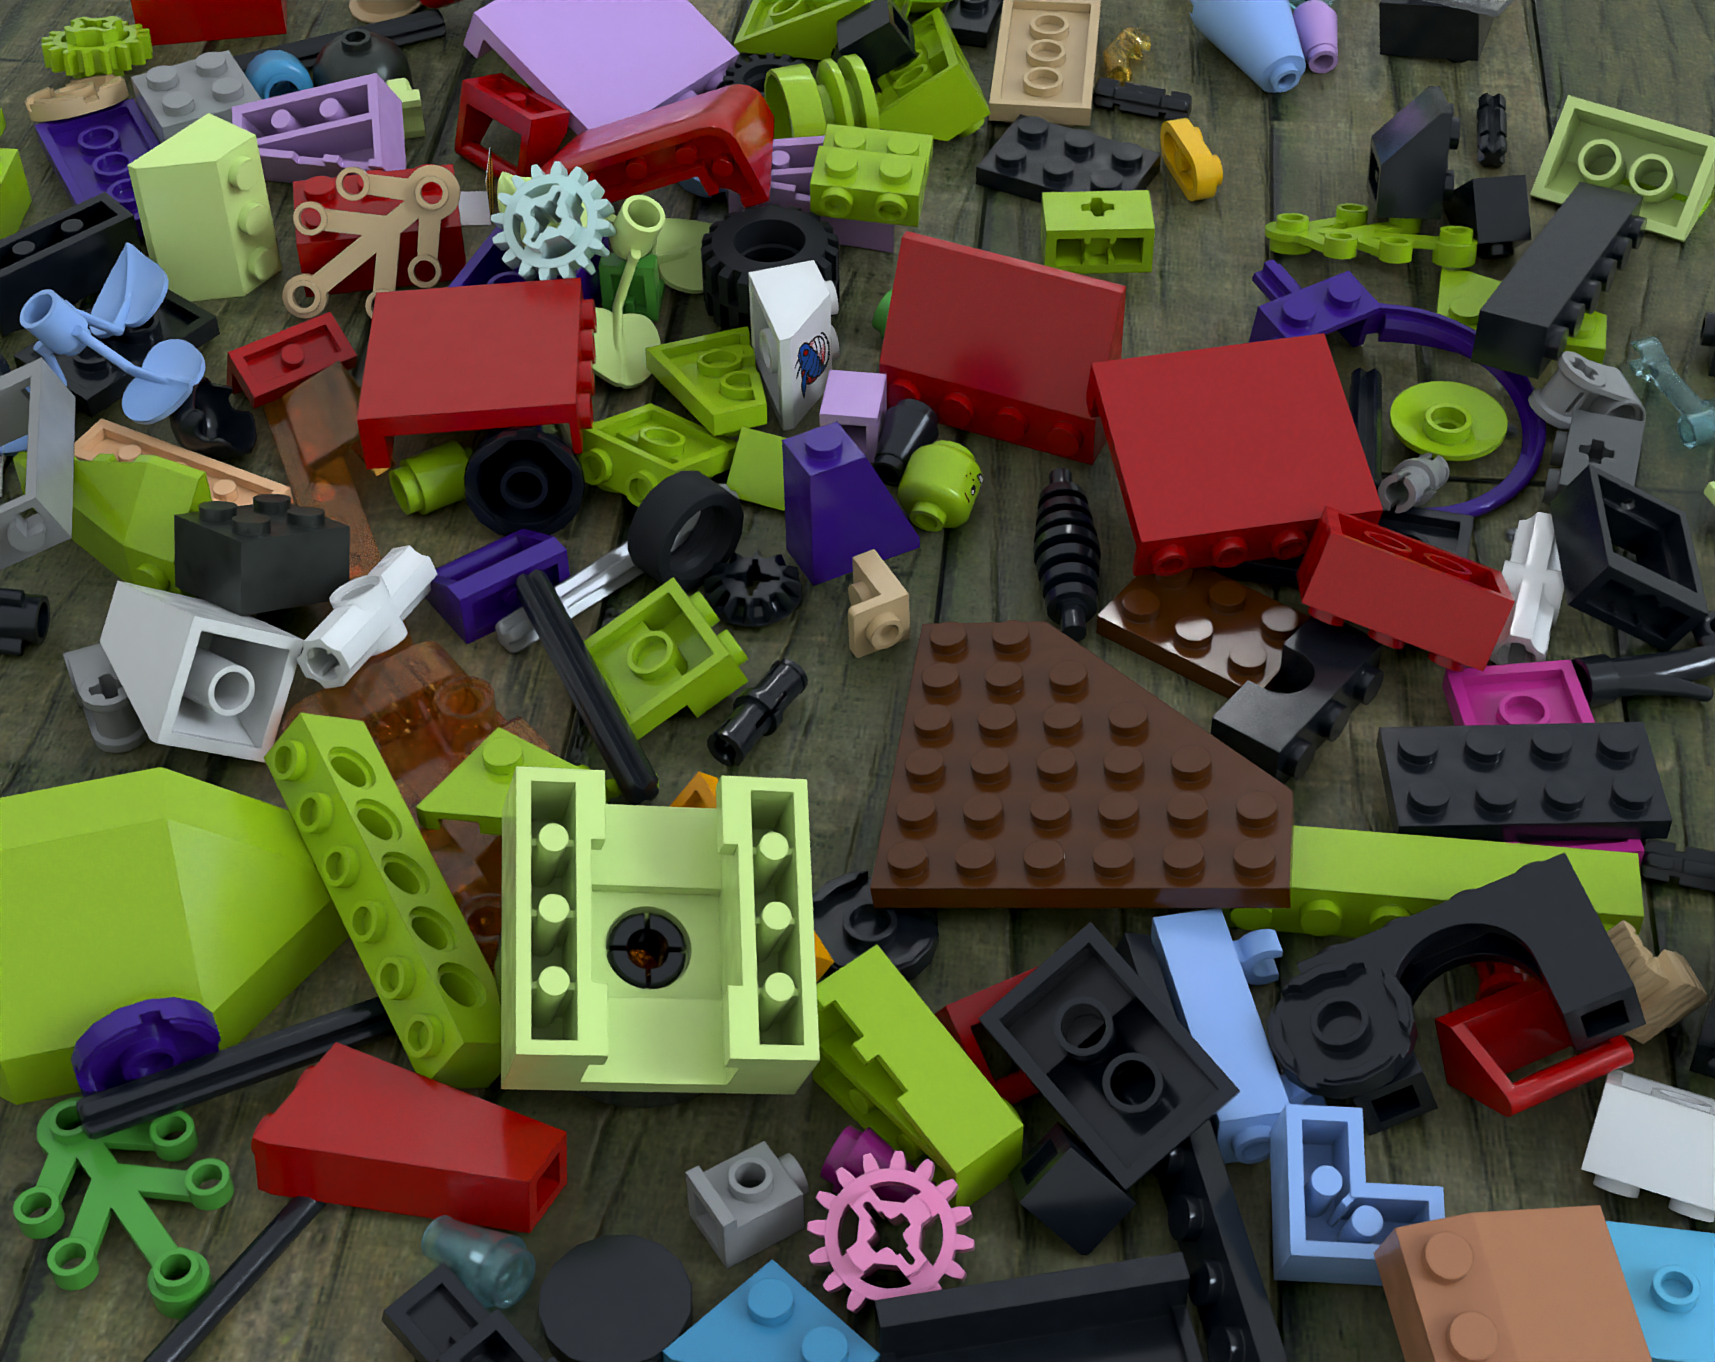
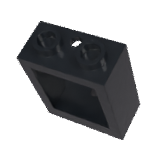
[1549,464,1709,652]

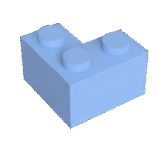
[1270,1104,1445,1286]

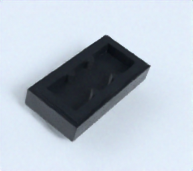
[944,0,1003,48]

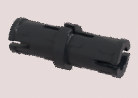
[707,659,808,767]

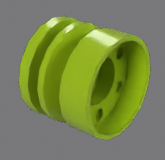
[764,54,880,139]

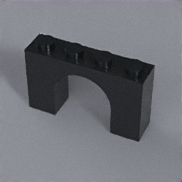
[1297,852,1646,1136]

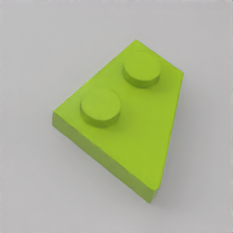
[416,727,607,836]

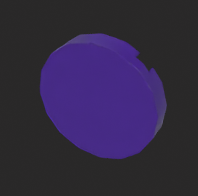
[71,997,221,1097]

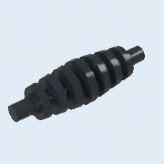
[1033,468,1101,642]

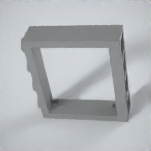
[0,357,76,570]

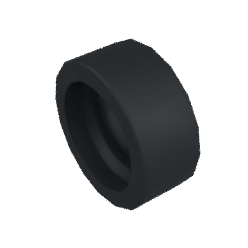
[627,471,744,592]

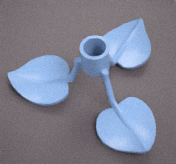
[0,242,205,456]

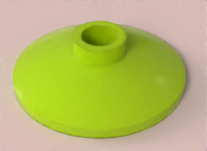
[1389,381,1508,461]

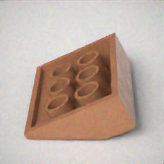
[1373,1205,1652,1362]

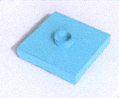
[1606,1221,1715,1362]

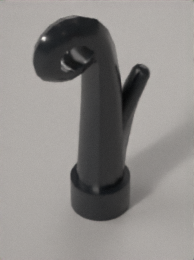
[1571,611,1715,708]

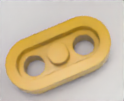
[1160,118,1223,202]

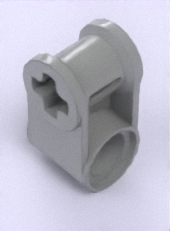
[1528,351,1646,430]
[63,643,148,753]

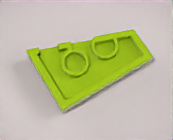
[645,326,767,437]

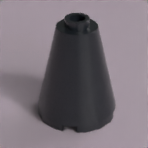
[464,423,585,536]

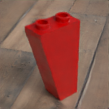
[251,1042,567,1233]

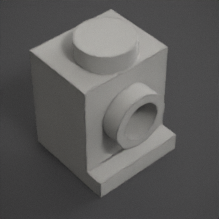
[685,1141,809,1269]

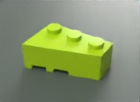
[812,945,1024,1208]

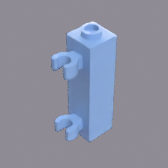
[1151,908,1327,1164]

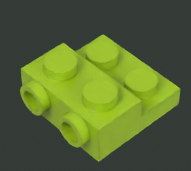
[810,124,933,227]
[576,403,737,507]
[584,577,749,740]

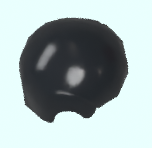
[169,376,257,462]

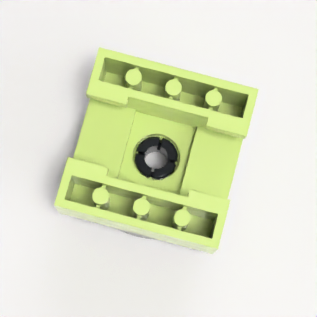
[495,766,820,1108]

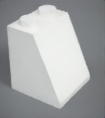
[100,580,304,763]

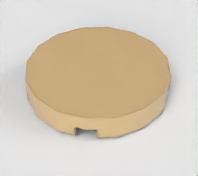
[24,74,129,122]

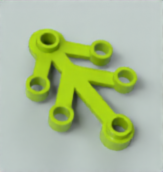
[1265,203,1478,268]

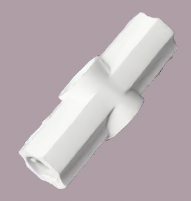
[1489,512,1564,665]
[296,545,437,689]

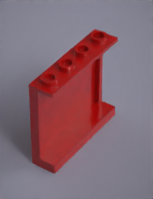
[357,277,597,469]
[1085,333,1383,576]

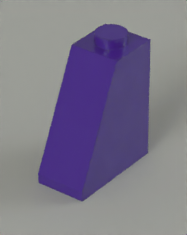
[782,421,920,586]

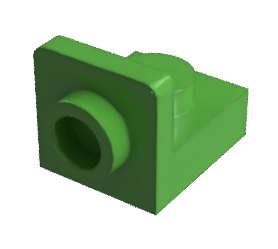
[599,252,665,322]

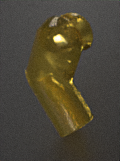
[1102,27,1151,86]

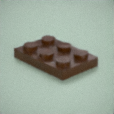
[1096,567,1310,699]

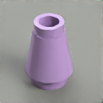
[1292,0,1338,73]

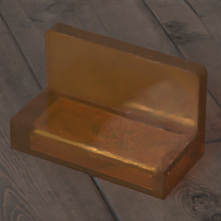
[282,360,396,477]

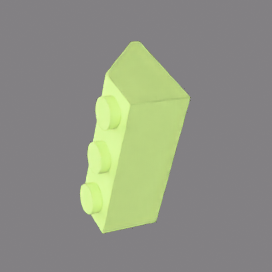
[1530,95,1715,243]
[127,113,282,302]

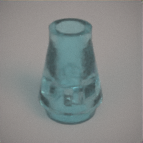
[421,1215,536,1309]

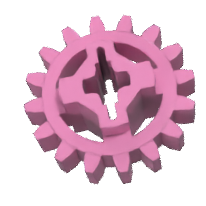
[807,1150,975,1314]

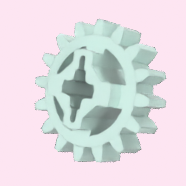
[491,161,616,281]

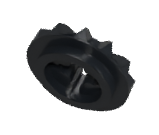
[704,549,802,627]

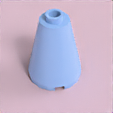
[1189,0,1306,93]

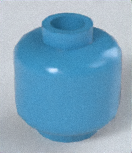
[245,50,313,100]

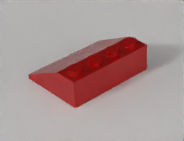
[879,231,1126,465]

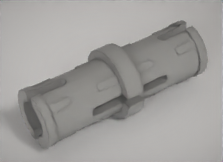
[1378,453,1449,513]

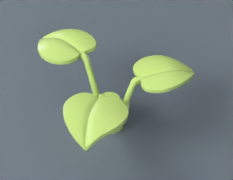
[497,171,712,389]

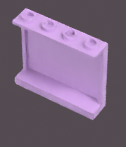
[463,0,740,135]

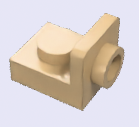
[848,549,910,658]

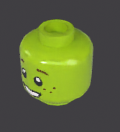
[897,440,983,532]

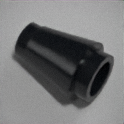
[872,399,939,486]

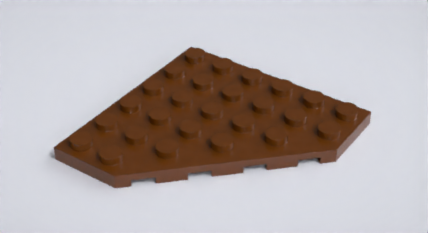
[870,620,1294,908]

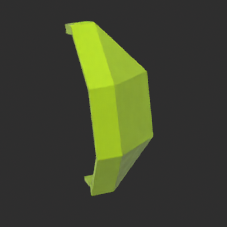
[0,767,349,1105]

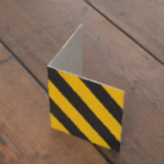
[459,149,496,226]

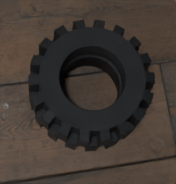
[701,204,840,339]

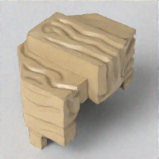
[1607,920,1709,1044]

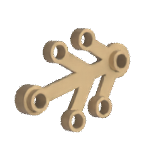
[282,165,460,319]

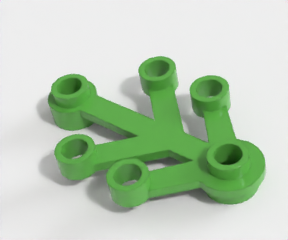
[13,1097,234,1319]

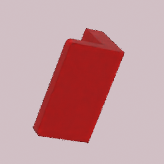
[226,312,357,409]

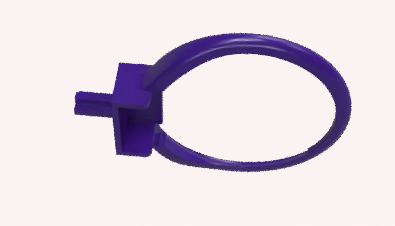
[1248,259,1546,518]

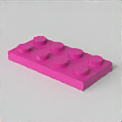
[1442,660,1645,867]

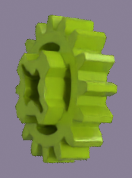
[41,16,153,79]

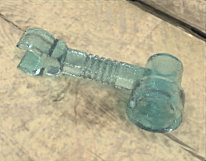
[1628,336,1715,449]

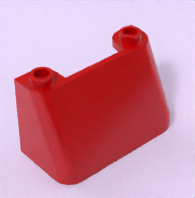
[541,84,775,208]

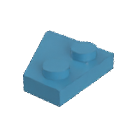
[663,1259,881,1362]

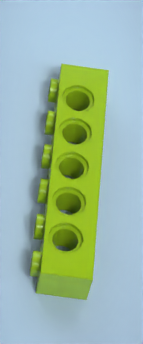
[263,712,501,1088]

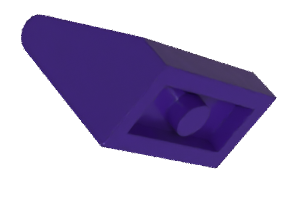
[425,528,570,645]

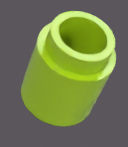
[389,440,473,515]

